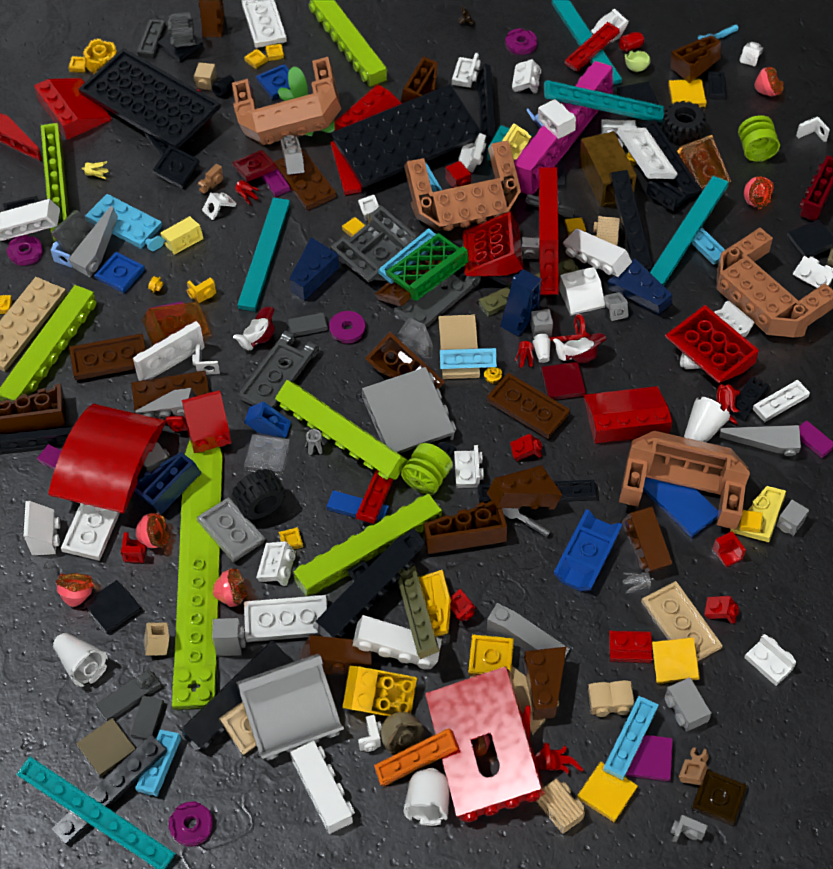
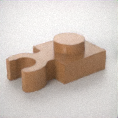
[198,164,223,194]
[679,748,709,785]

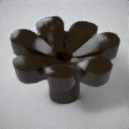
[458,6,475,25]

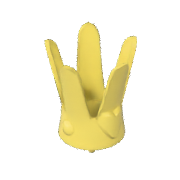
[82,161,109,179]

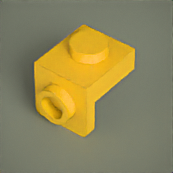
[186,277,216,303]

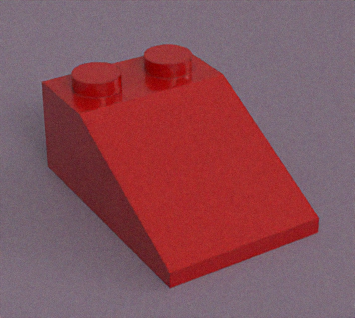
[182,390,231,453]

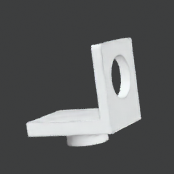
[796,117,830,142]
[202,192,237,220]
[192,344,220,375]

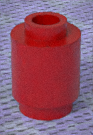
[619,32,644,52]

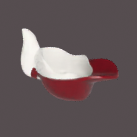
[233,307,276,350]
[553,333,607,363]

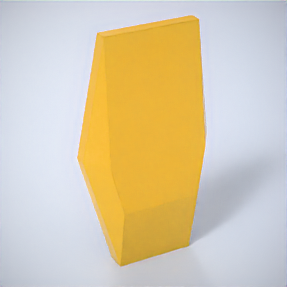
[419,570,451,637]

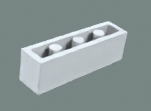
[0,199,60,241]
[563,228,632,277]
[352,615,442,669]
[290,741,354,834]

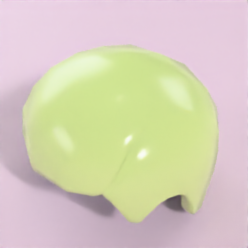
[625,51,650,72]

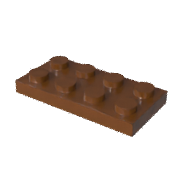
[274,149,337,211]
[375,253,443,306]
[69,333,146,380]
[131,371,209,412]
[486,372,570,439]

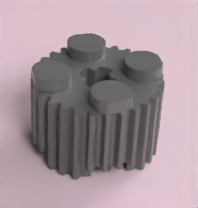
[168,12,196,47]

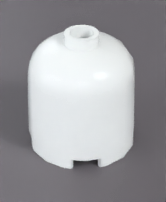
[403,768,450,826]

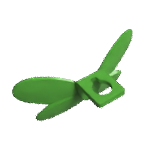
[278,67,335,136]

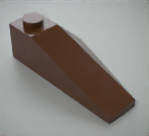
[365,332,445,389]

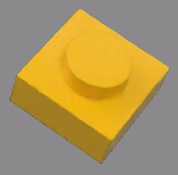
[0,295,12,314]

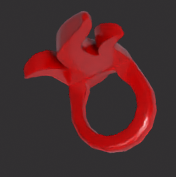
[549,314,591,342]
[717,384,740,425]
[535,742,584,775]

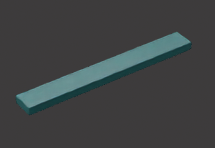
[552,0,622,85]
[544,80,664,124]
[650,176,729,286]
[237,197,290,312]
[16,756,176,869]

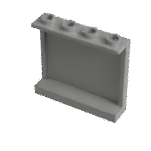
[362,367,456,453]
[236,654,344,760]

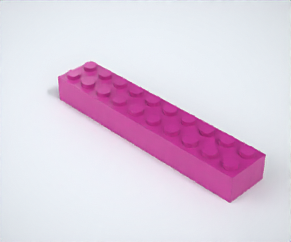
[514,61,613,195]

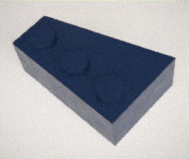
[289,237,339,301]
[608,259,672,315]
[500,269,542,336]
[134,452,202,515]

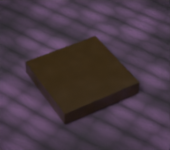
[691,769,747,827]

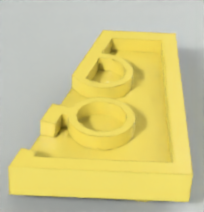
[730,486,786,542]

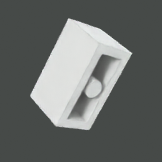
[538,99,576,139]

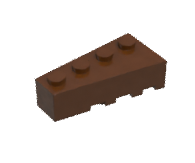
[0,383,66,434]
[424,501,507,554]

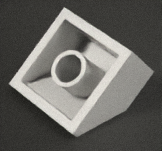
[559,267,605,316]
[23,501,61,556]

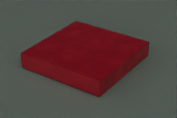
[232,150,277,182]
[541,362,586,400]

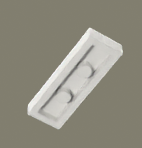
[753,380,810,422]

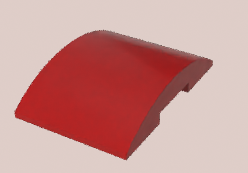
[48,404,166,514]

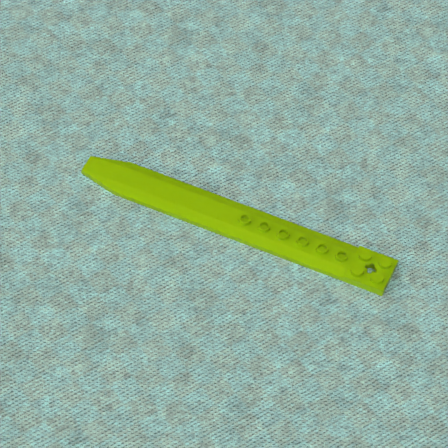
[172,440,223,710]

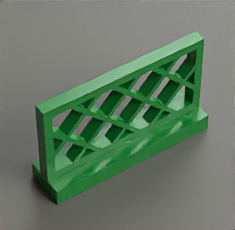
[386,233,469,301]

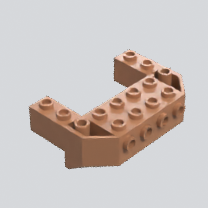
[232,57,341,145]
[404,140,521,231]
[716,227,833,337]
[619,431,750,530]

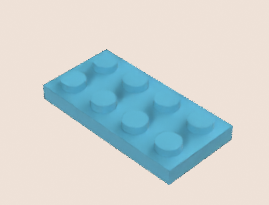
[85,194,162,249]

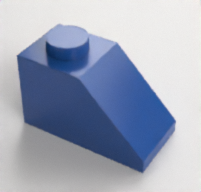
[244,401,291,438]

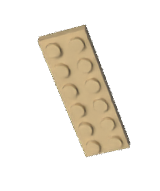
[0,277,67,372]

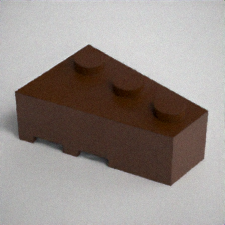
[198,0,225,37]
[621,507,672,574]
[299,635,371,675]

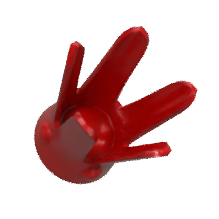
[235,180,259,205]
[514,341,533,368]

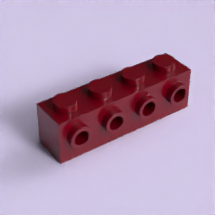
[799,155,833,221]

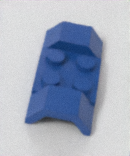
[554,509,623,591]

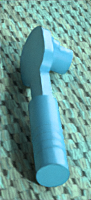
[698,25,739,40]
[145,236,166,251]

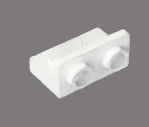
[601,119,637,139]
[454,445,483,488]
[256,542,296,586]
[744,634,796,686]

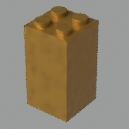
[579,131,637,207]

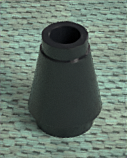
[212,75,235,96]

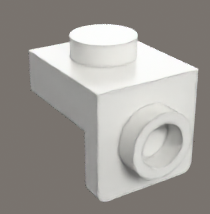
[740,42,763,66]
[358,195,379,221]
[358,715,381,752]

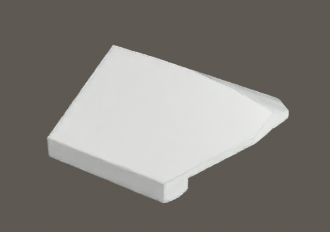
[591,9,628,43]

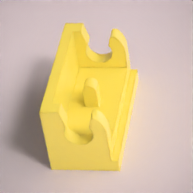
[502,123,532,161]
[160,216,204,255]

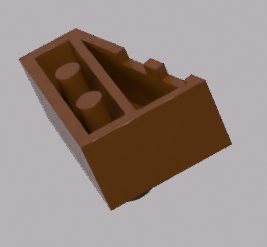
[671,35,721,83]
[400,56,438,103]
[487,465,562,509]
[523,646,567,720]

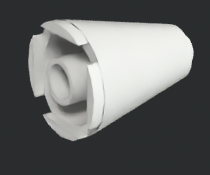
[684,397,730,443]
[53,633,108,687]

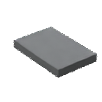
[197,497,265,562]

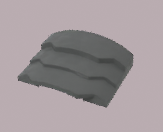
[331,206,417,282]

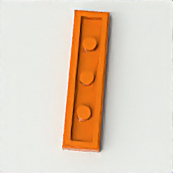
[374,728,459,786]

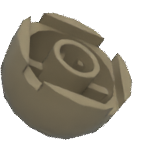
[380,712,424,755]

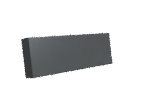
[137,19,166,58]

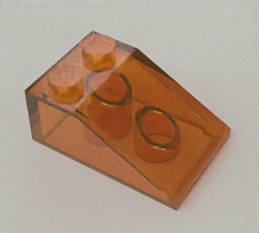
[676,135,731,191]
[142,301,211,346]

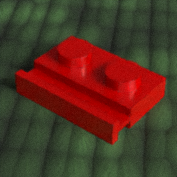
[609,631,652,663]

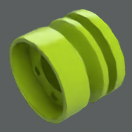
[738,115,780,162]
[401,443,453,495]

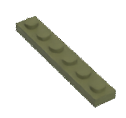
[479,259,580,316]
[398,565,440,659]

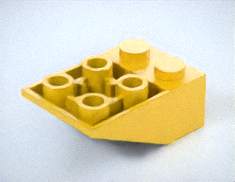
[342,666,417,716]

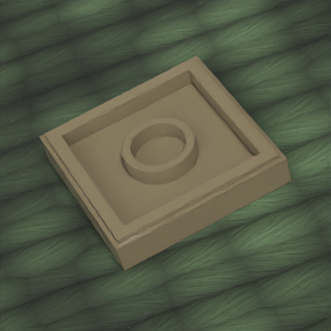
[76,718,136,778]

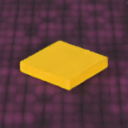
[668,79,706,107]
[468,634,514,676]
[652,637,699,684]
[577,762,638,822]

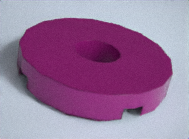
[505,28,537,55]
[6,235,43,266]
[329,311,366,344]
[168,802,213,846]

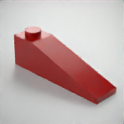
[0,113,42,161]

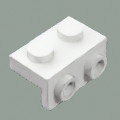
[452,53,481,88]
[512,59,541,94]
[458,133,487,173]
[793,256,833,289]
[714,301,754,337]

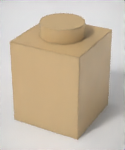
[194,62,216,90]
[144,623,169,655]

